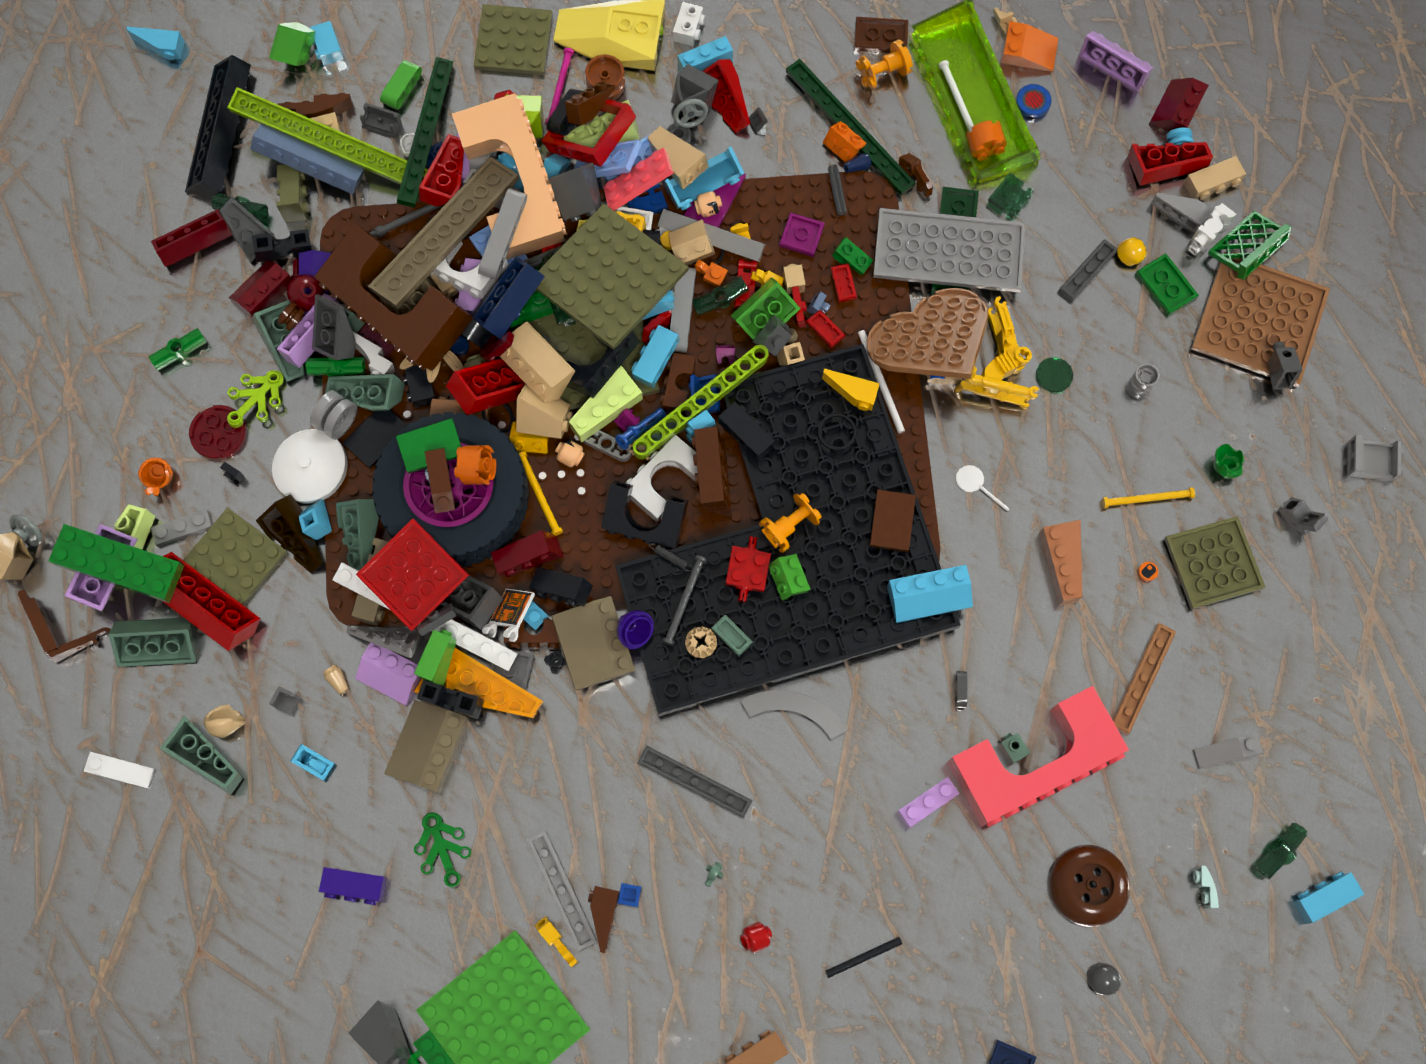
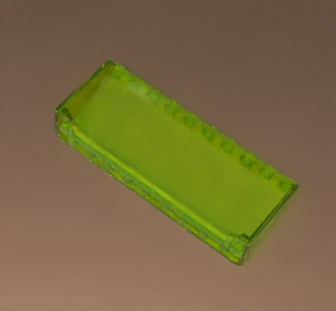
[911,0,1041,180]

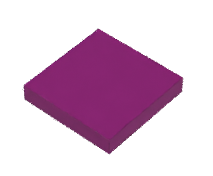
[779,212,825,257]

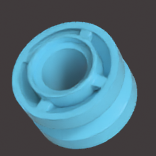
[1166,128,1193,145]

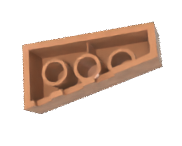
[1039,520,1082,606]

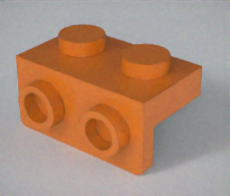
[822,121,866,163]

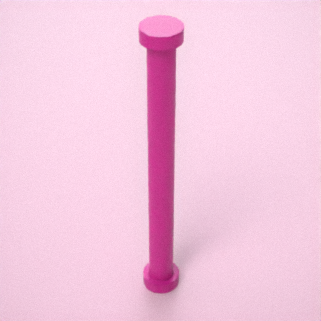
[545,48,574,126]

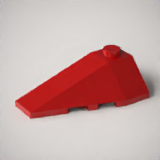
[702,59,750,133]
[419,134,464,207]

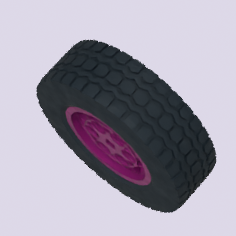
[372,412,529,567]

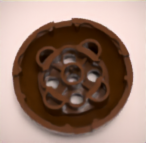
[1048,845,1130,927]

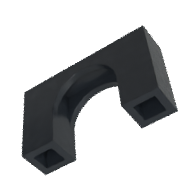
[567,331,640,398]
[601,481,689,549]

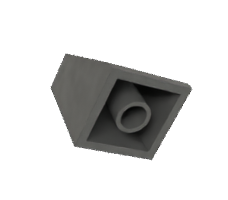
[548,163,602,222]
[349,1000,411,1064]

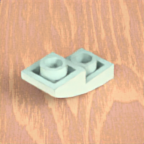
[1193,866,1219,909]

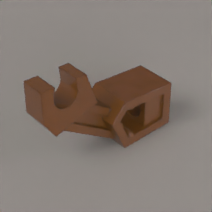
[899,153,933,197]

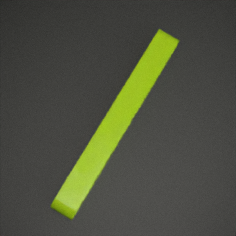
[633,345,768,459]

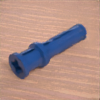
[615,408,666,450]

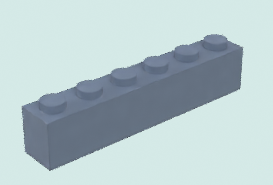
[250,124,364,194]

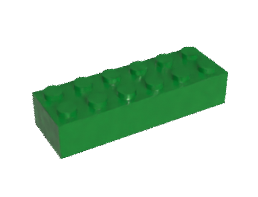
[48,524,184,603]

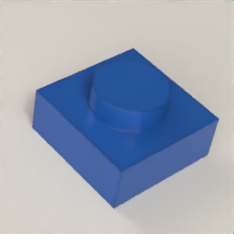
[618,883,642,907]

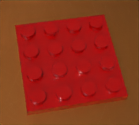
[356,518,469,631]

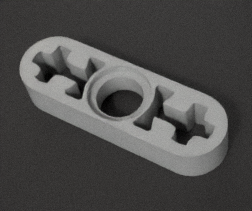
[583,430,632,462]

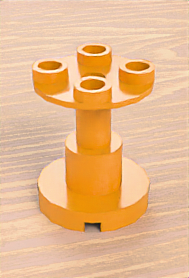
[855,39,913,90]
[759,493,822,553]

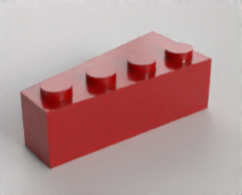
[1128,142,1213,186]

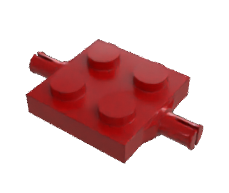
[725,536,771,602]

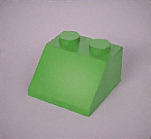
[269,22,316,66]

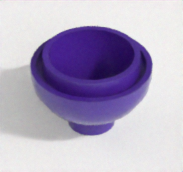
[617,610,654,649]

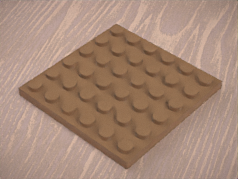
[1191,252,1330,387]

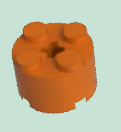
[966,120,1007,161]
[454,445,496,485]

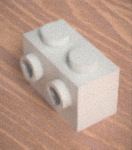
[673,2,705,46]

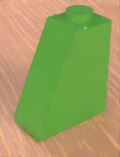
[414,629,457,686]

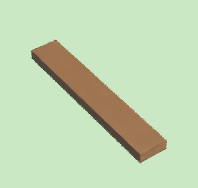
[1113,623,1176,735]

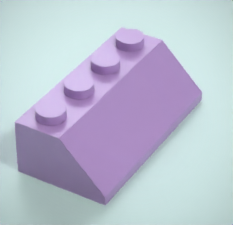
[1079,31,1154,92]
[64,524,138,611]

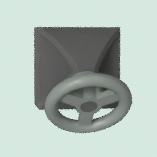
[671,64,719,128]

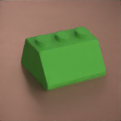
[731,278,801,340]

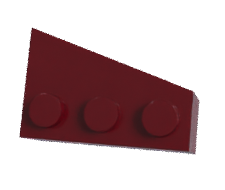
[491,530,564,578]

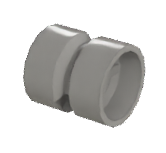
[1129,363,1160,395]

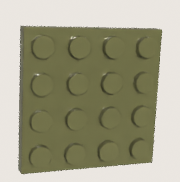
[473,4,553,75]
[183,507,288,606]
[1164,516,1265,610]

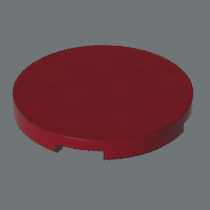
[189,405,247,460]

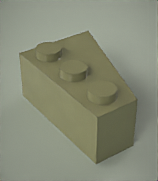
[276,164,309,223]

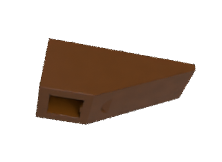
[565,81,615,126]

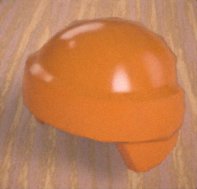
[138,457,173,496]

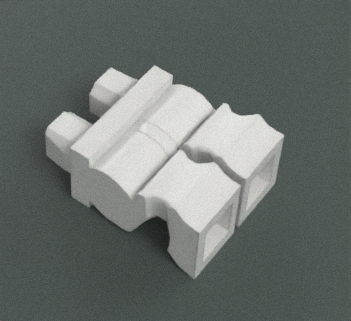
[1187,203,1237,256]

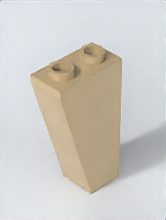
[647,126,709,190]

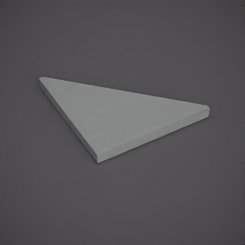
[347,625,422,658]

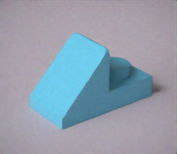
[520,590,549,630]
[290,744,334,781]

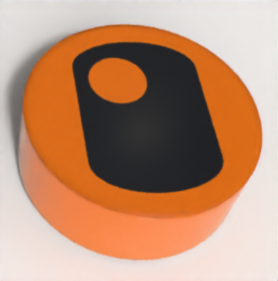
[1137,562,1158,582]

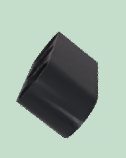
[547,88,584,136]

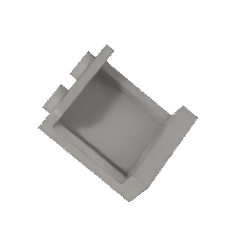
[1348,435,1404,482]

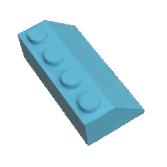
[887,565,973,623]

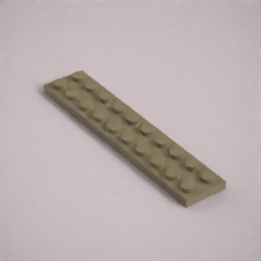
[368,157,520,309]

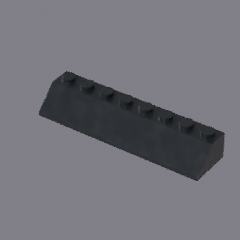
[185,55,251,197]

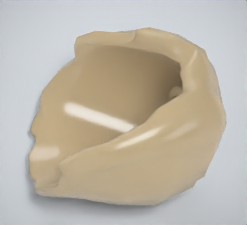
[204,704,246,738]

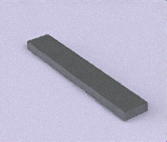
[637,745,753,819]

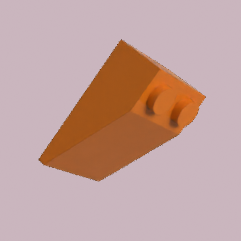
[1001,21,1059,72]

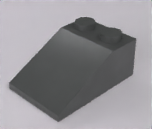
[312,294,355,360]
[439,576,503,630]

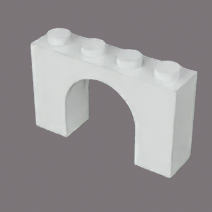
[429,241,508,299]
[626,435,698,523]

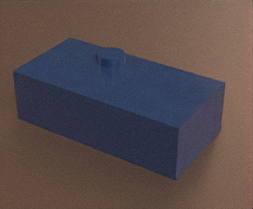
[473,256,545,339]

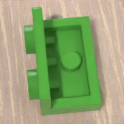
[769,554,811,600]

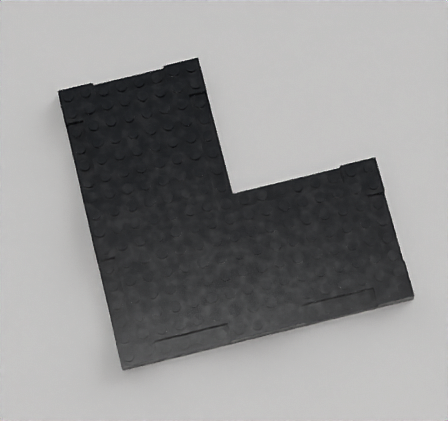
[615,344,961,716]

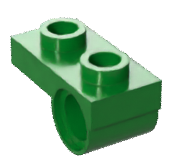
[832,237,873,275]

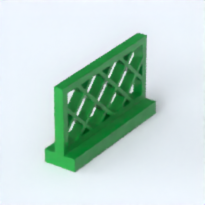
[1208,211,1292,280]

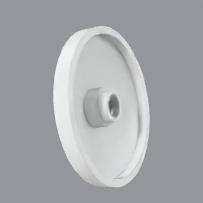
[272,429,348,504]

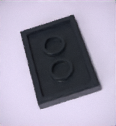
[343,410,407,469]

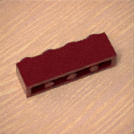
[151,209,232,267]

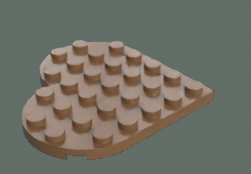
[867,288,988,379]

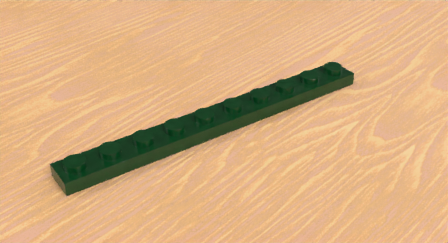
[397,57,453,208]
[786,59,916,196]

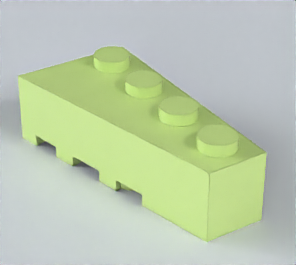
[569,366,643,443]
[114,504,156,549]

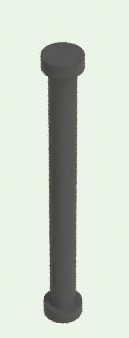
[662,555,707,646]

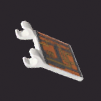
[482,589,535,642]

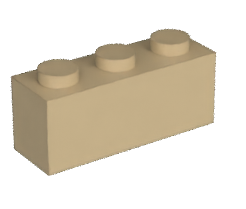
[1183,156,1246,200]

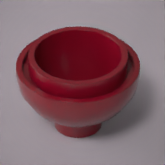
[287,274,325,312]

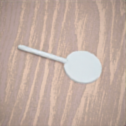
[956,465,1009,511]

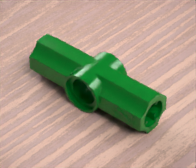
[148,328,207,371]
[306,357,366,377]

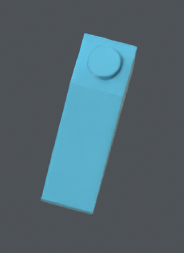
[126,26,185,60]

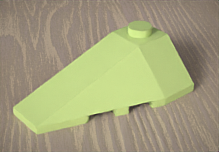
[564,100,639,148]

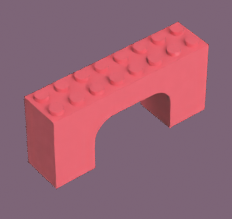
[947,686,1129,828]

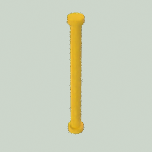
[519,451,563,536]
[1102,487,1195,509]

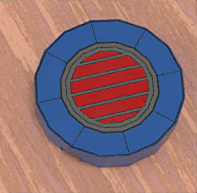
[1016,84,1052,118]

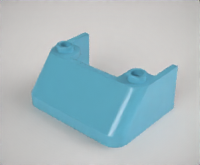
[663,146,744,211]

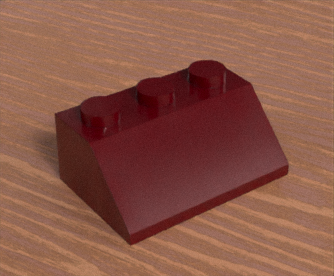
[1149,77,1209,132]
[228,261,292,319]

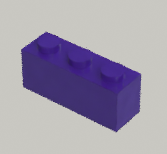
[318,867,387,905]

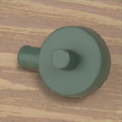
[705,862,724,886]

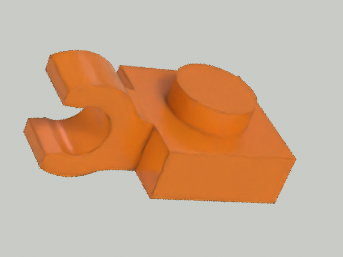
[695,259,728,288]

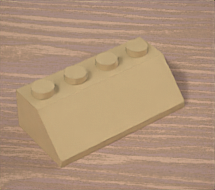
[500,322,575,402]

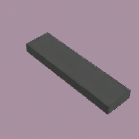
[1058,239,1117,302]

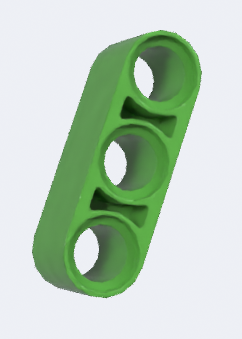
[380,60,422,110]

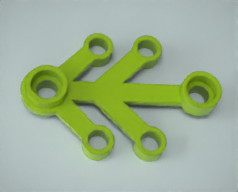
[227,370,284,428]

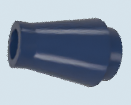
[843,153,871,173]

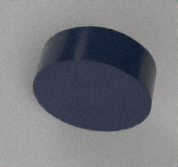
[451,336,470,356]

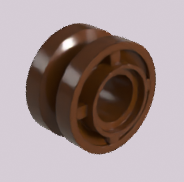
[277,302,305,331]

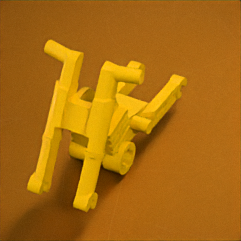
[955,296,1039,409]

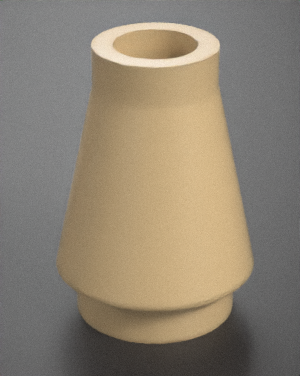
[323,664,349,695]

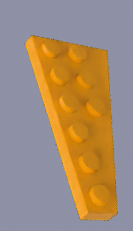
[414,648,543,718]

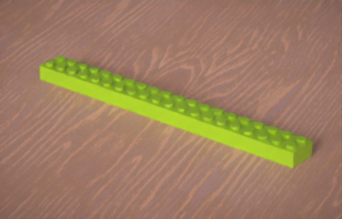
[227,87,428,184]

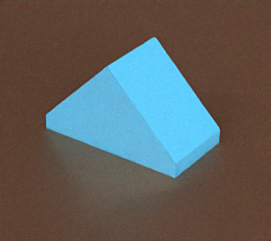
[543,153,571,184]

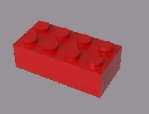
[446,358,525,415]

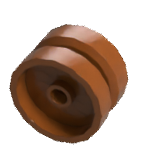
[585,54,625,100]

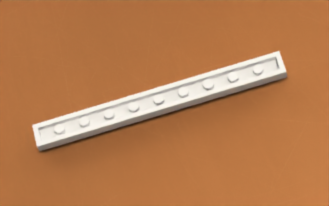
[333,563,518,671]

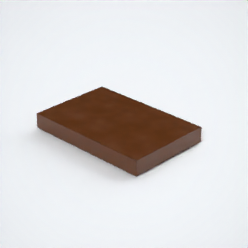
[854,17,908,53]
[870,490,916,552]

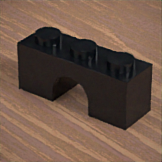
[252,229,312,262]
[417,680,485,719]

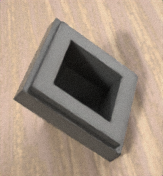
[749,107,768,133]

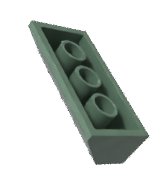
[109,618,197,667]

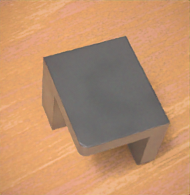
[269,686,301,716]

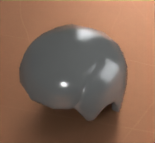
[1087,962,1121,996]

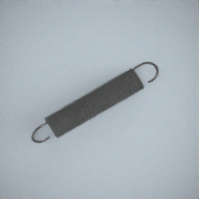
[649,544,693,571]

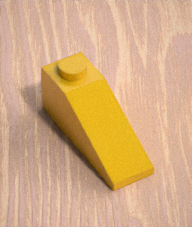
[822,369,880,411]

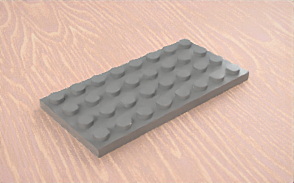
[873,208,1025,293]

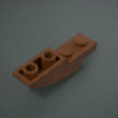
[278,93,353,118]

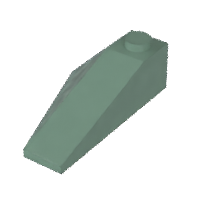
[252,300,304,382]
[325,374,405,411]

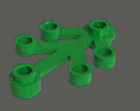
[414,812,472,888]

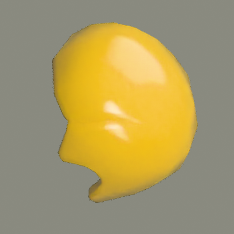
[1117,237,1147,266]

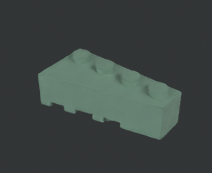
[160,715,243,795]

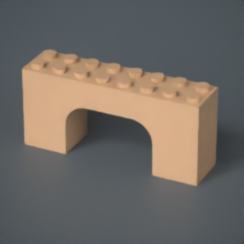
[452,93,567,260]

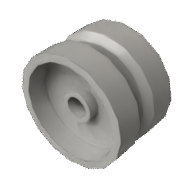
[310,390,357,440]

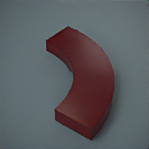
[480,331,514,361]

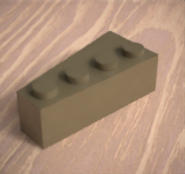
[351,538,388,626]

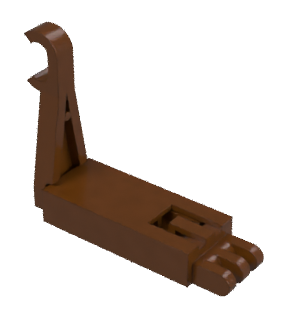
[18,590,111,663]

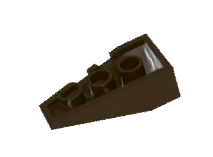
[256,494,323,573]

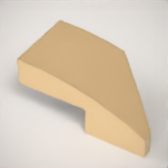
[993,7,1017,37]

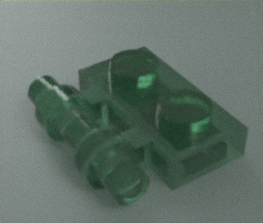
[988,173,1034,218]

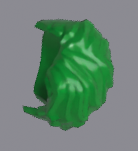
[1213,444,1244,479]

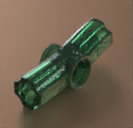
[211,193,269,221]
[693,276,749,316]
[1255,823,1307,879]

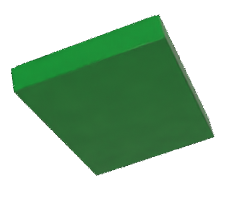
[1135,253,1199,316]
[396,418,461,474]

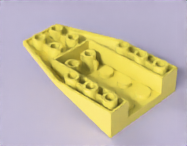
[553,0,666,71]

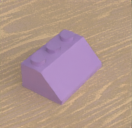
[355,642,422,706]

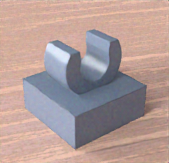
[807,292,830,315]

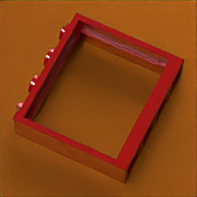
[541,99,636,167]

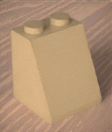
[516,383,573,439]

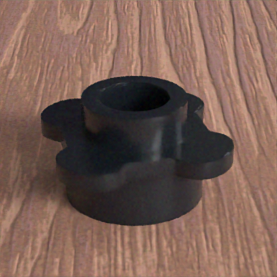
[544,649,567,672]

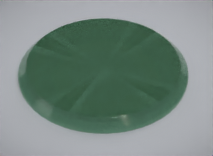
[1036,357,1073,392]

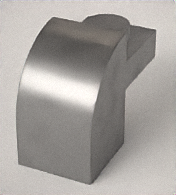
[1279,497,1329,535]

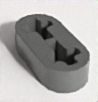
[955,671,967,708]

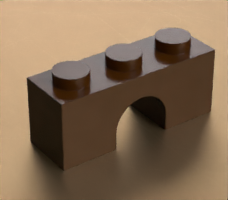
[660,353,696,415]
[504,619,561,650]

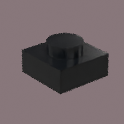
[220,462,244,483]

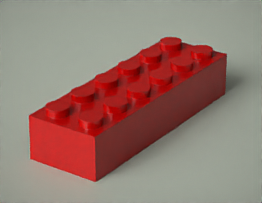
[163,552,260,651]

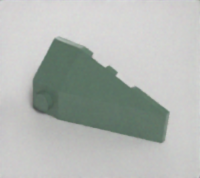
[336,499,379,571]

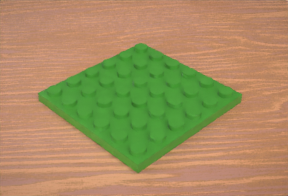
[416,930,591,1064]

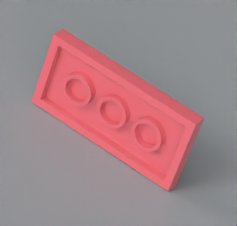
[603,147,673,211]

